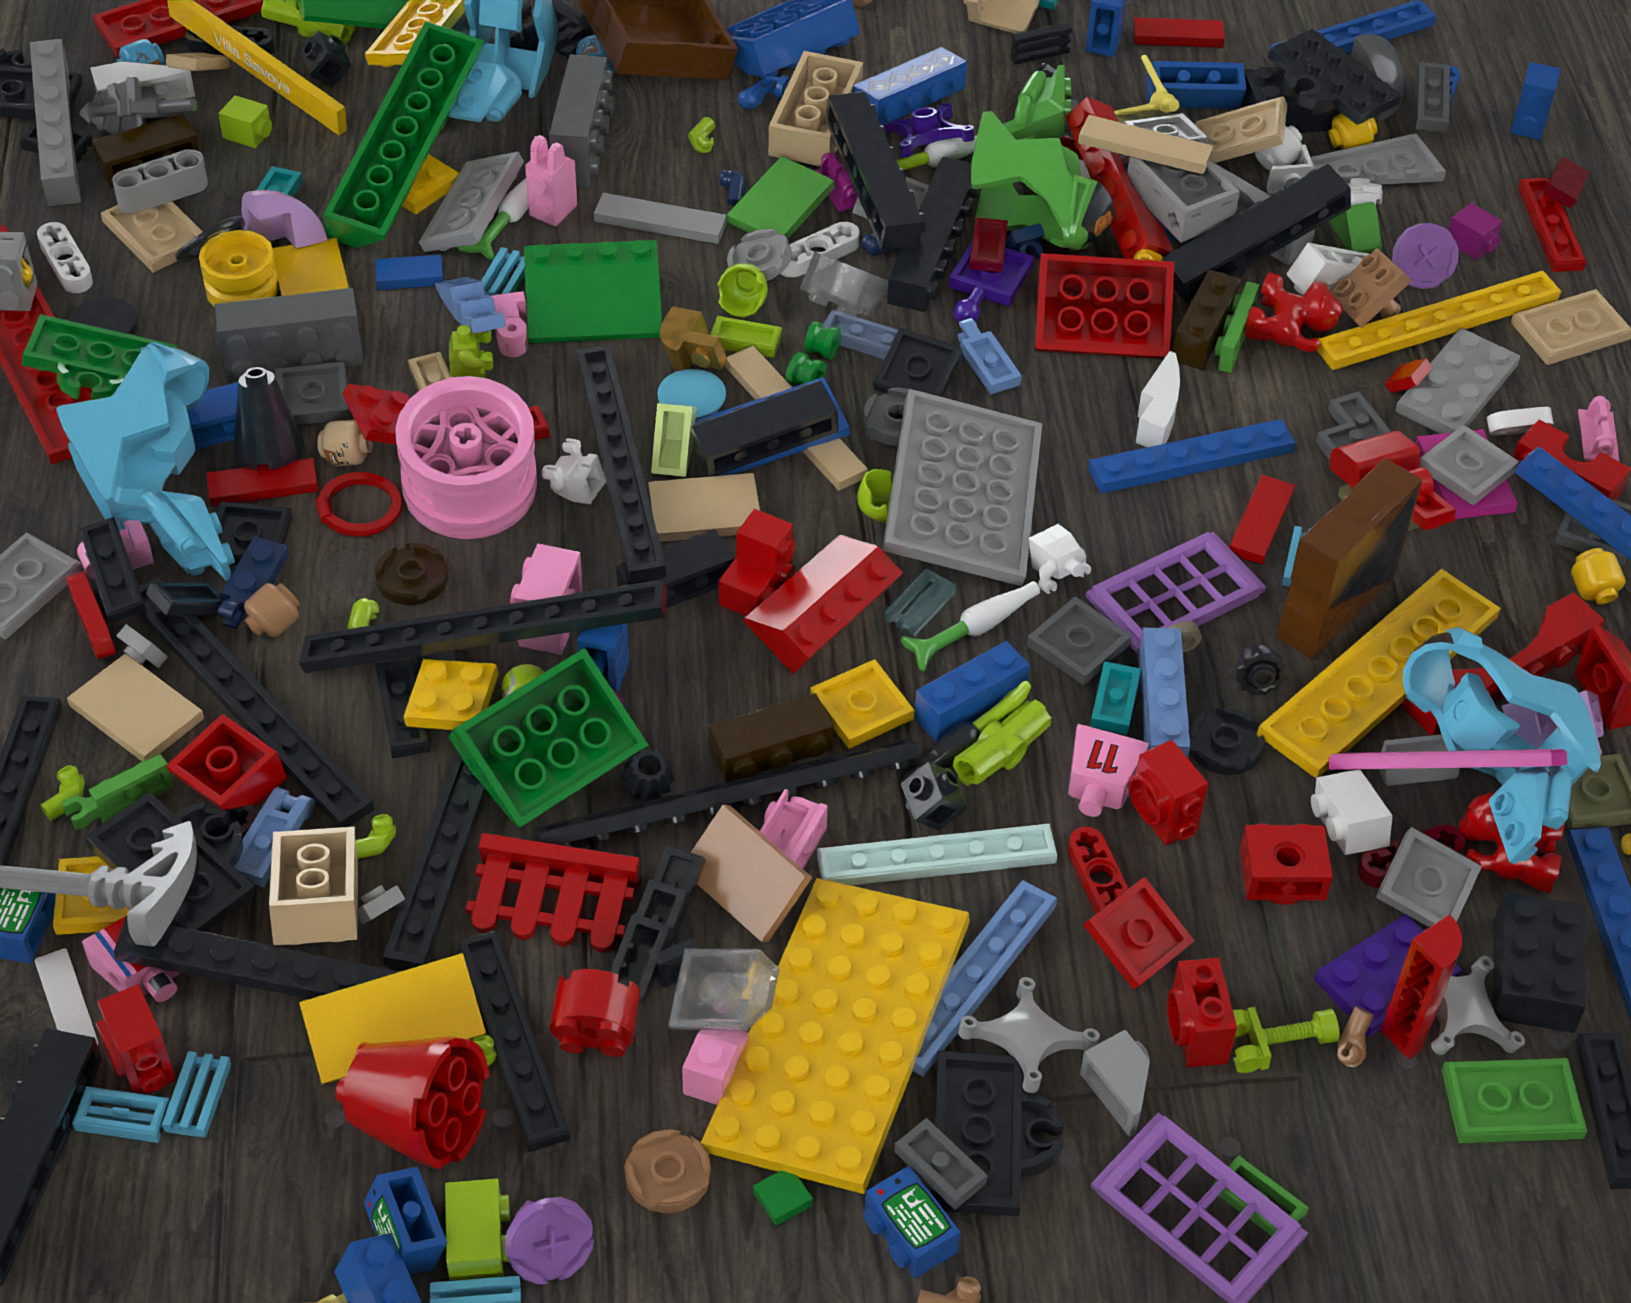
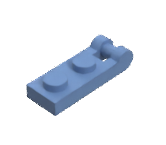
[234,787,315,887]

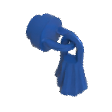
[738,75,791,111]

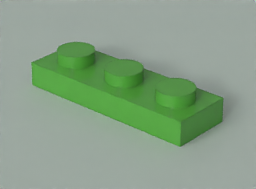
[1215,282,1260,373]

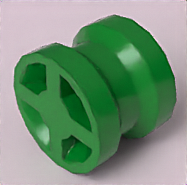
[804,321,841,360]
[786,352,826,385]

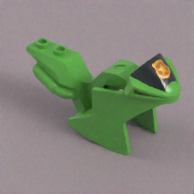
[971,65,1116,251]

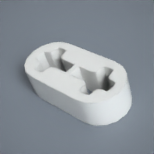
[1487,407,1554,436]

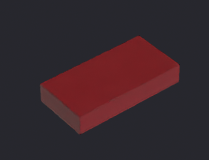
[1544,156,1589,208]
[970,217,1008,272]

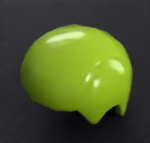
[717,262,768,318]
[857,469,893,523]

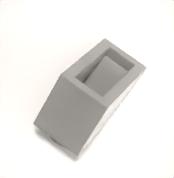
[1080,1030,1150,1137]

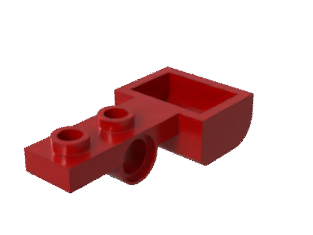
[1330,430,1456,531]

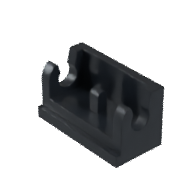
[531,0,594,59]

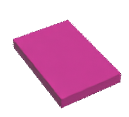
[1415,429,1518,519]

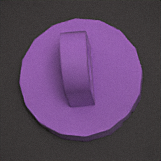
[1392,223,1459,289]
[505,1197,594,1284]

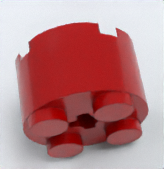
[550,969,640,1057]

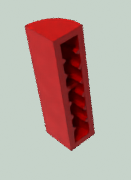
[1380,914,1462,1060]

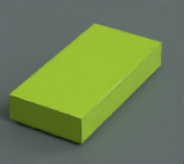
[710,316,782,358]

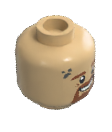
[318,420,373,466]

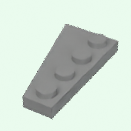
[1310,133,1446,184]

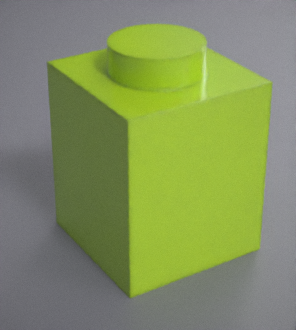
[218,95,272,148]

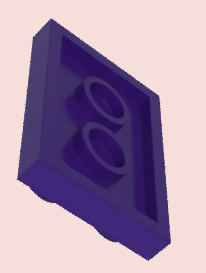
[1314,914,1462,1037]

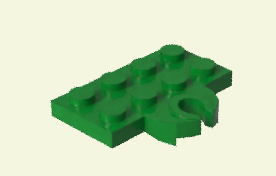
[22,314,177,400]

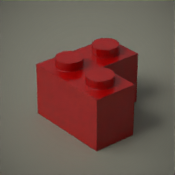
[719,509,796,616]

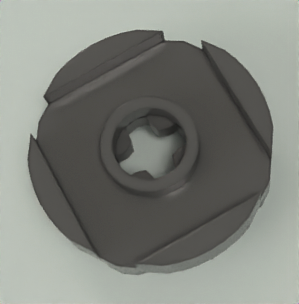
[863,388,909,446]

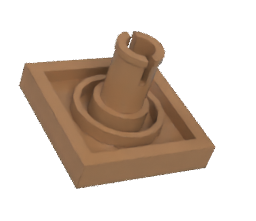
[1331,248,1411,328]

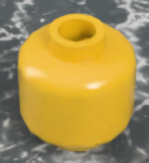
[1328,113,1377,150]
[1571,548,1626,605]

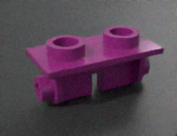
[815,153,858,212]

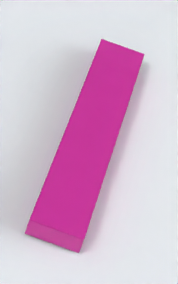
[1329,749,1568,770]

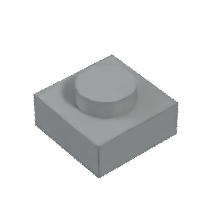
[117,624,168,669]
[358,885,405,924]

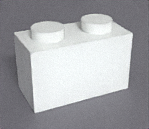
[1311,769,1392,855]

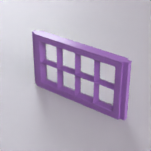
[1085,532,1266,654]
[1091,1112,1308,1303]

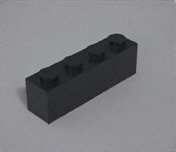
[691,380,838,477]

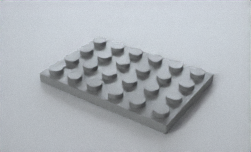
[882,389,1042,586]

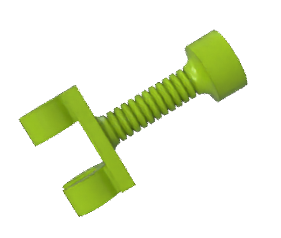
[1233,1007,1340,1073]

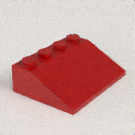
[1035,253,1174,359]

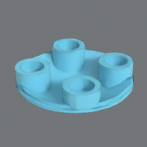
[658,369,726,418]

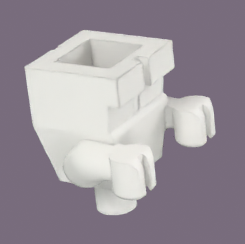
[542,438,606,504]
[1028,524,1091,594]

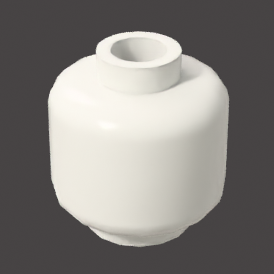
[1255,125,1302,171]

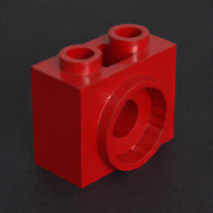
[1128,740,1208,845]
[1240,823,1333,905]
[1167,958,1237,1068]
[95,984,176,1094]

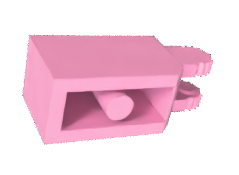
[525,135,577,227]

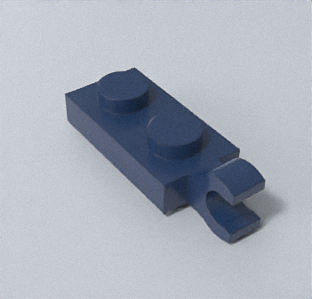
[218,536,290,629]

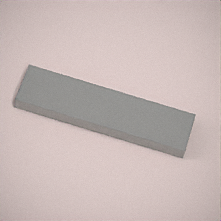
[594,193,727,244]

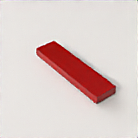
[1518,178,1586,272]

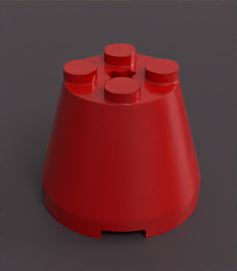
[336,1036,489,1170]

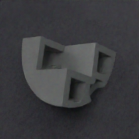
[1351,34,1406,121]

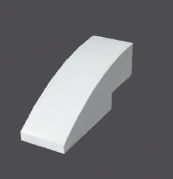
[1136,351,1180,447]

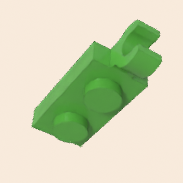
[62,754,174,830]

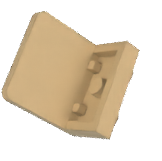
[964,0,1040,34]

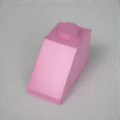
[682,1022,749,1105]

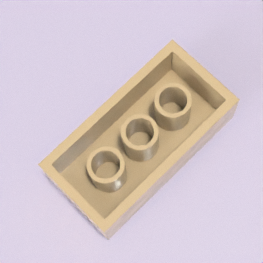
[768,51,863,166]

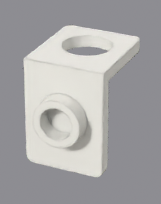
[1267,145,1314,194]

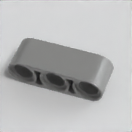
[112,149,208,214]

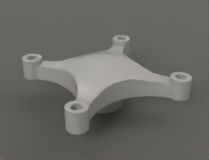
[1402,956,1525,1055]
[958,977,1100,1093]

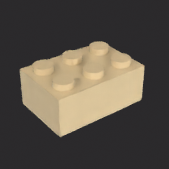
[269,827,358,946]

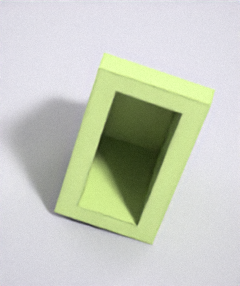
[651,403,697,477]

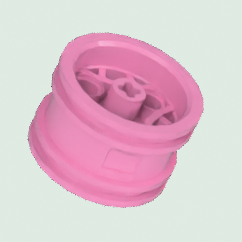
[395,376,537,539]

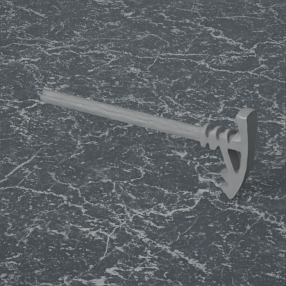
[0,821,197,946]

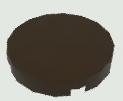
[375,543,449,606]

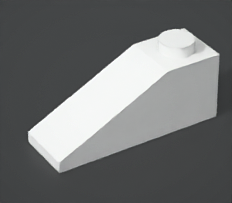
[90,62,195,100]
[1287,243,1369,295]

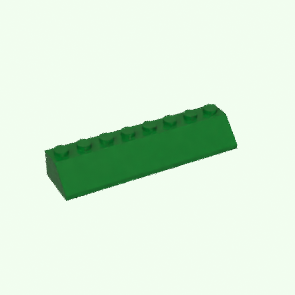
[323,21,484,248]

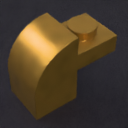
[660,306,727,371]

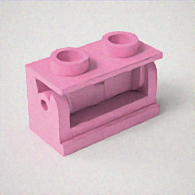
[760,789,828,869]

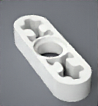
[37,222,93,293]
[780,222,859,278]

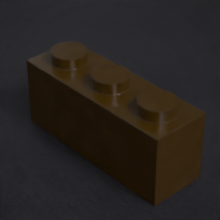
[92,113,200,188]
[1173,269,1240,370]
[709,693,834,782]

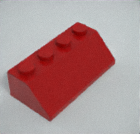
[742,535,903,675]

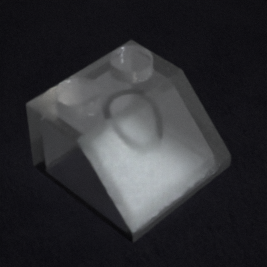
[800,251,888,317]
[668,949,779,1031]

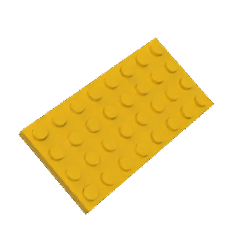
[701,878,970,1194]

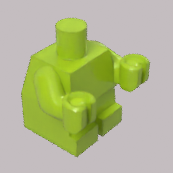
[449,325,493,378]

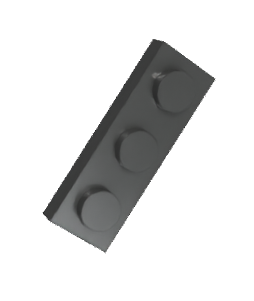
[1415,61,1450,133]

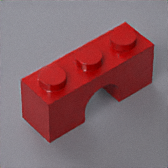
[1513,419,1631,500]

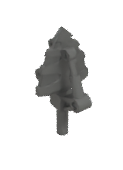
[79,77,197,134]

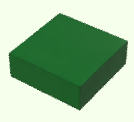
[753,1170,813,1226]

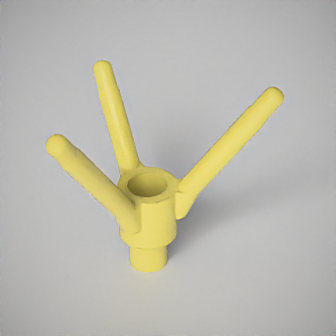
[1114,55,1179,117]

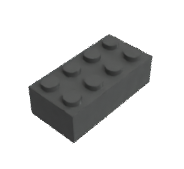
[549,54,614,187]
[215,288,364,382]

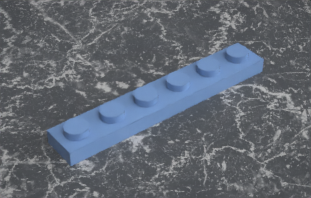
[912,880,1057,1077]

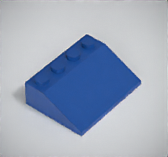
[726,0,860,79]

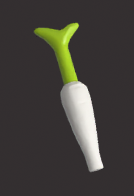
[896,136,977,170]

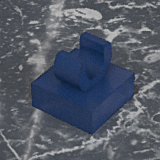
[1005,223,1045,260]

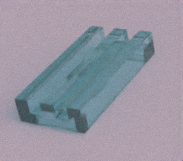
[884,568,956,637]

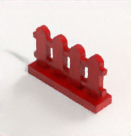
[465,833,641,953]

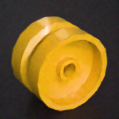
[199,230,279,307]

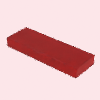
[1133,17,1225,48]
[207,458,318,507]
[1229,475,1295,565]

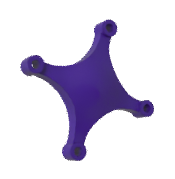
[883,103,975,157]

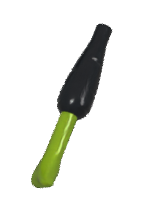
[901,681,1031,782]

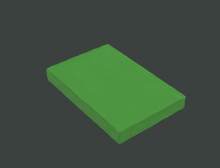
[727,156,834,239]
[1441,1058,1587,1143]

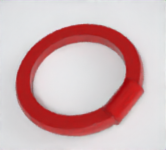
[315,472,403,537]

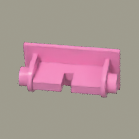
[1578,396,1620,461]

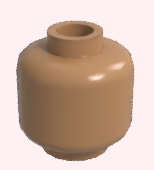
[244,583,300,638]

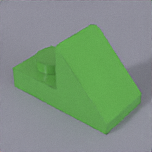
[1329,202,1382,254]

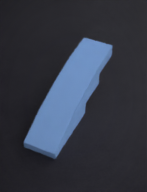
[435,277,506,333]

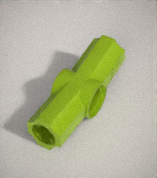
[261,0,355,45]
[952,699,1052,786]

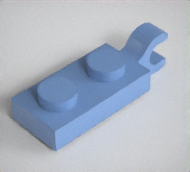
[957,318,1022,395]

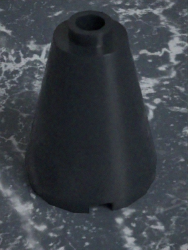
[233,367,304,470]

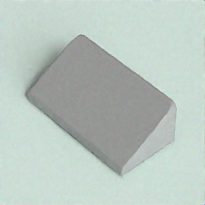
[1379,734,1460,786]

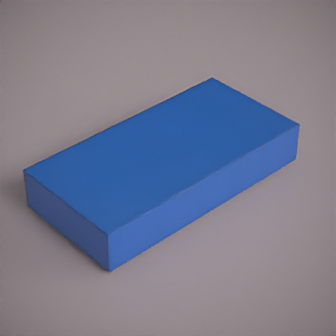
[375,254,443,290]

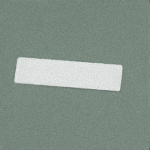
[35,949,99,1045]

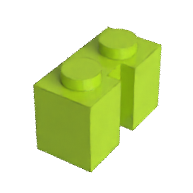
[445,1178,510,1281]

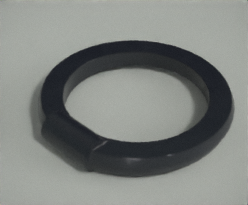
[175,215,245,262]

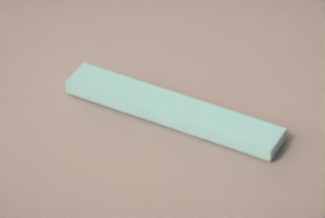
[817,824,1057,886]

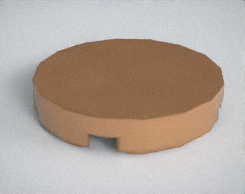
[624,1129,711,1214]

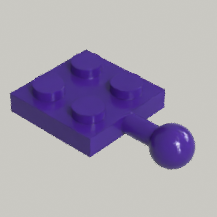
[949,241,1035,323]

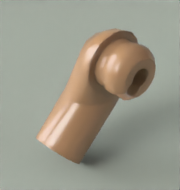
[1337,1006,1374,1067]
[917,1276,981,1303]

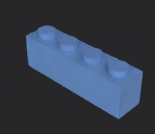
[1138,627,1190,758]

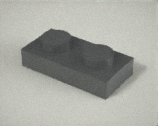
[894,1118,987,1210]

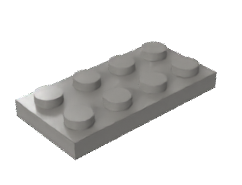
[419,152,524,252]
[1395,328,1521,434]

